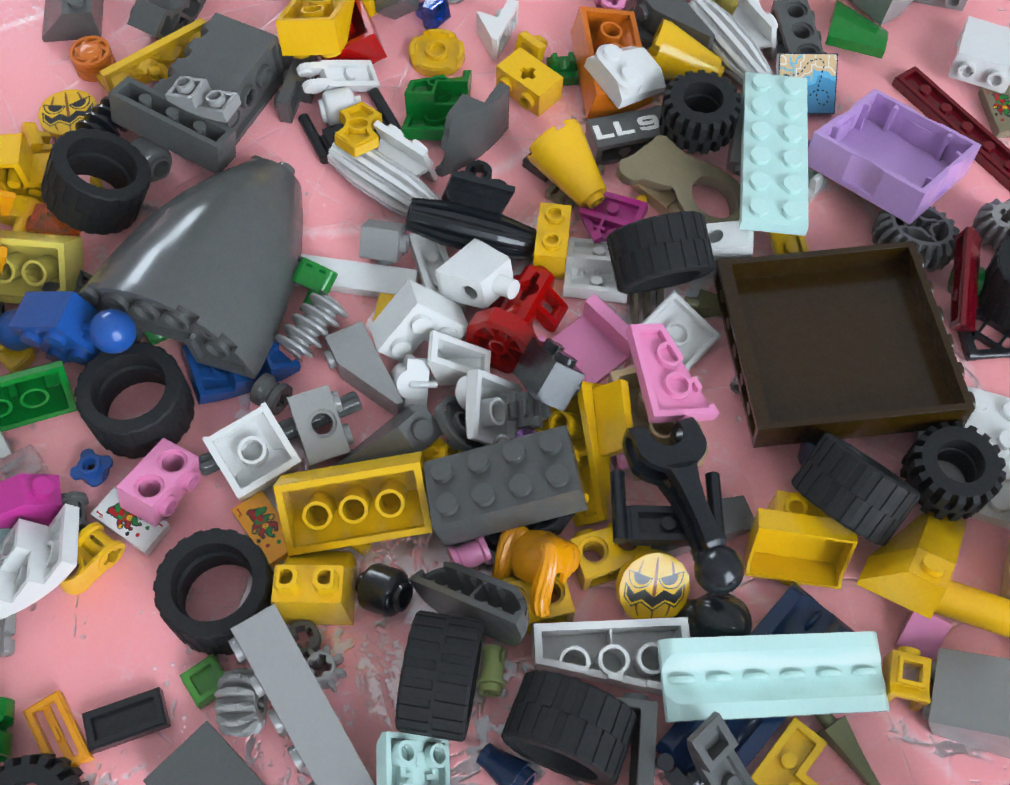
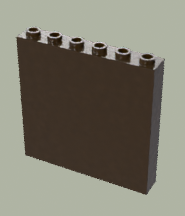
[713,241,976,448]

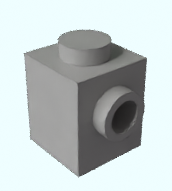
[359,219,410,265]

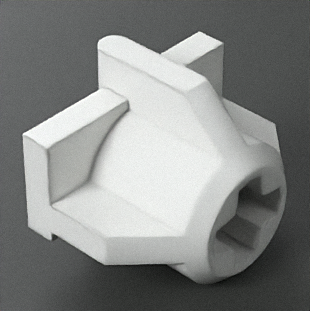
[390,354,438,408]

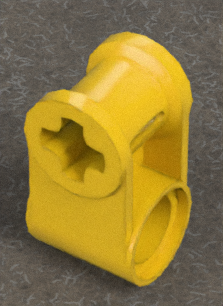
[59,522,126,595]

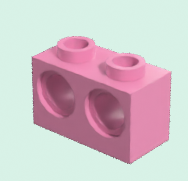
[116,438,201,527]

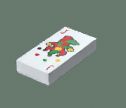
[90,487,172,556]

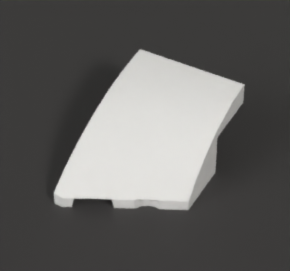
[0,503,80,620]

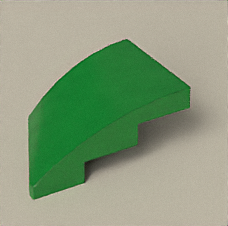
[825,0,888,59]
[401,70,472,141]

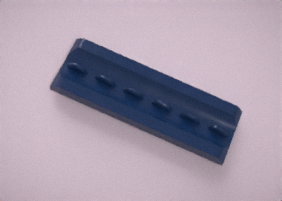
[656,582,855,785]

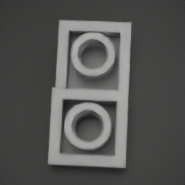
[165,76,242,123]

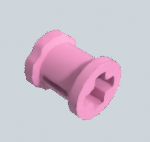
[446,537,493,568]

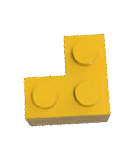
[0,133,50,203]

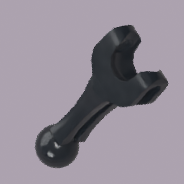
[622,417,744,595]

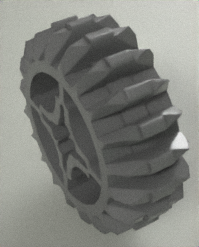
[871,206,960,273]

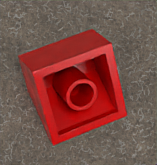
[320,0,387,64]

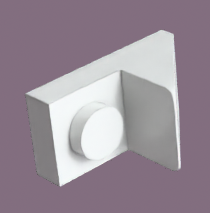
[476,0,519,61]

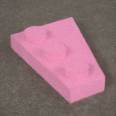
[626,324,720,423]

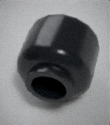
[355,563,413,617]

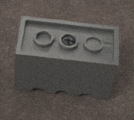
[152,13,285,145]

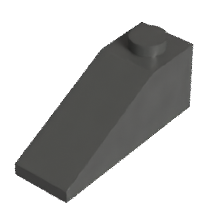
[635,0,715,51]
[333,404,443,466]

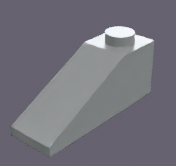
[323,321,404,416]

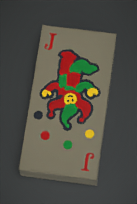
[978,85,1010,138]

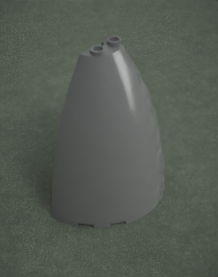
[78,155,303,379]

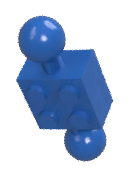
[0,291,137,366]

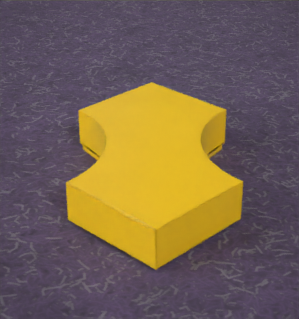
[334,102,382,157]

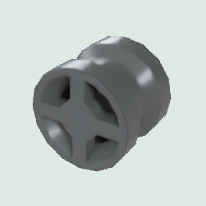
[249,373,293,416]

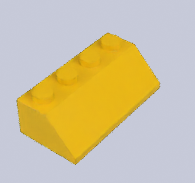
[273,451,433,556]

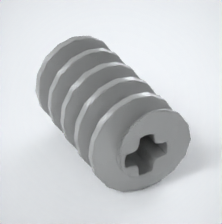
[274,289,348,362]

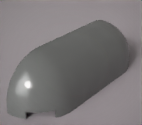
[409,562,529,646]

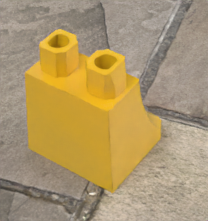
[271,551,358,625]

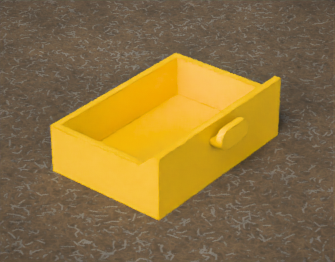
[744,508,858,590]

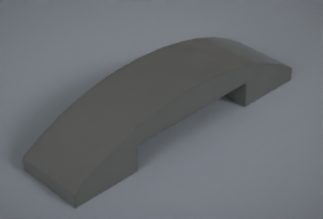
[687,711,756,785]

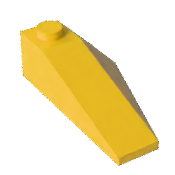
[534,381,610,527]
[856,511,967,619]

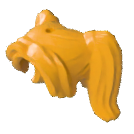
[491,526,580,618]

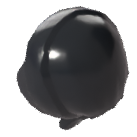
[673,593,752,637]

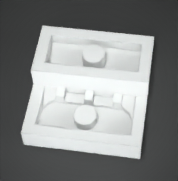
[562,237,628,303]

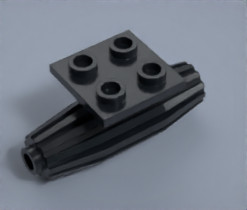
[405,170,537,260]

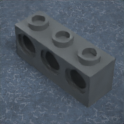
[770,0,827,54]

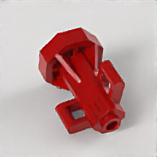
[466,264,568,374]

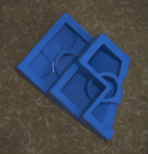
[181,340,301,405]

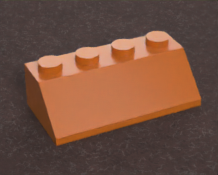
[571,6,653,119]

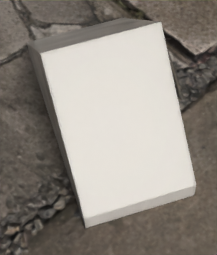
[427,330,491,386]

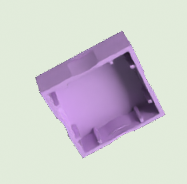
[808,88,981,225]

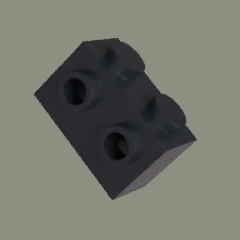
[513,337,585,412]

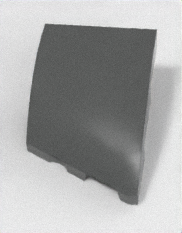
[435,82,510,177]

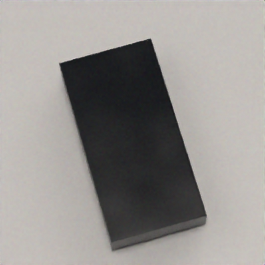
[82,687,171,754]

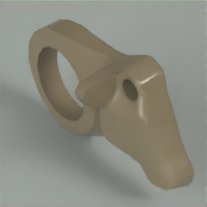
[616,135,740,224]

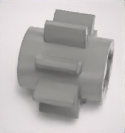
[307,644,347,693]

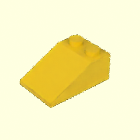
[275,0,355,59]

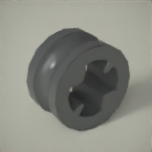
[288,620,322,658]

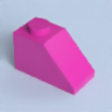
[0,473,63,529]

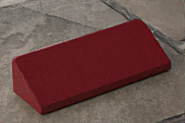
[949,227,981,332]

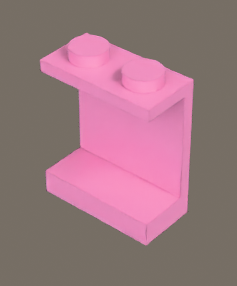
[538,294,632,384]

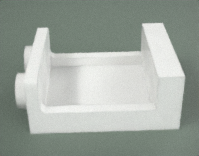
[948,16,1010,93]

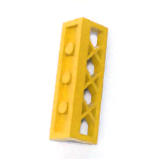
[96,17,206,94]

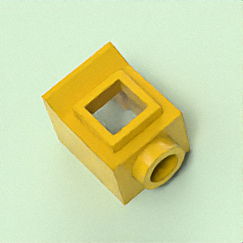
[882,646,932,711]

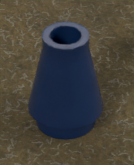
[476,743,537,785]

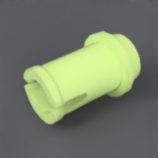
[476,644,506,697]

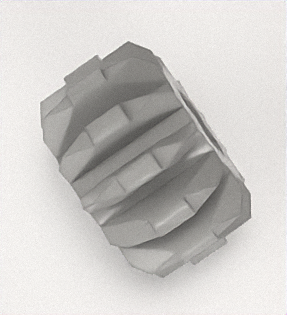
[972,198,1010,252]
[214,668,269,738]

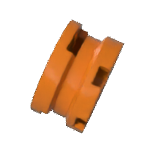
[69,35,116,82]

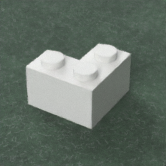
[370,279,468,362]

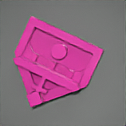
[578,191,648,244]

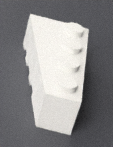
[531,617,690,696]

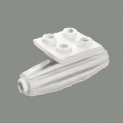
[689,0,778,86]
[327,120,442,217]

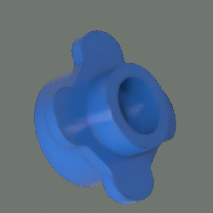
[70,449,113,487]

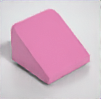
[894,611,951,660]

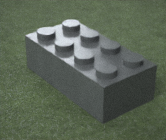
[423,425,588,546]

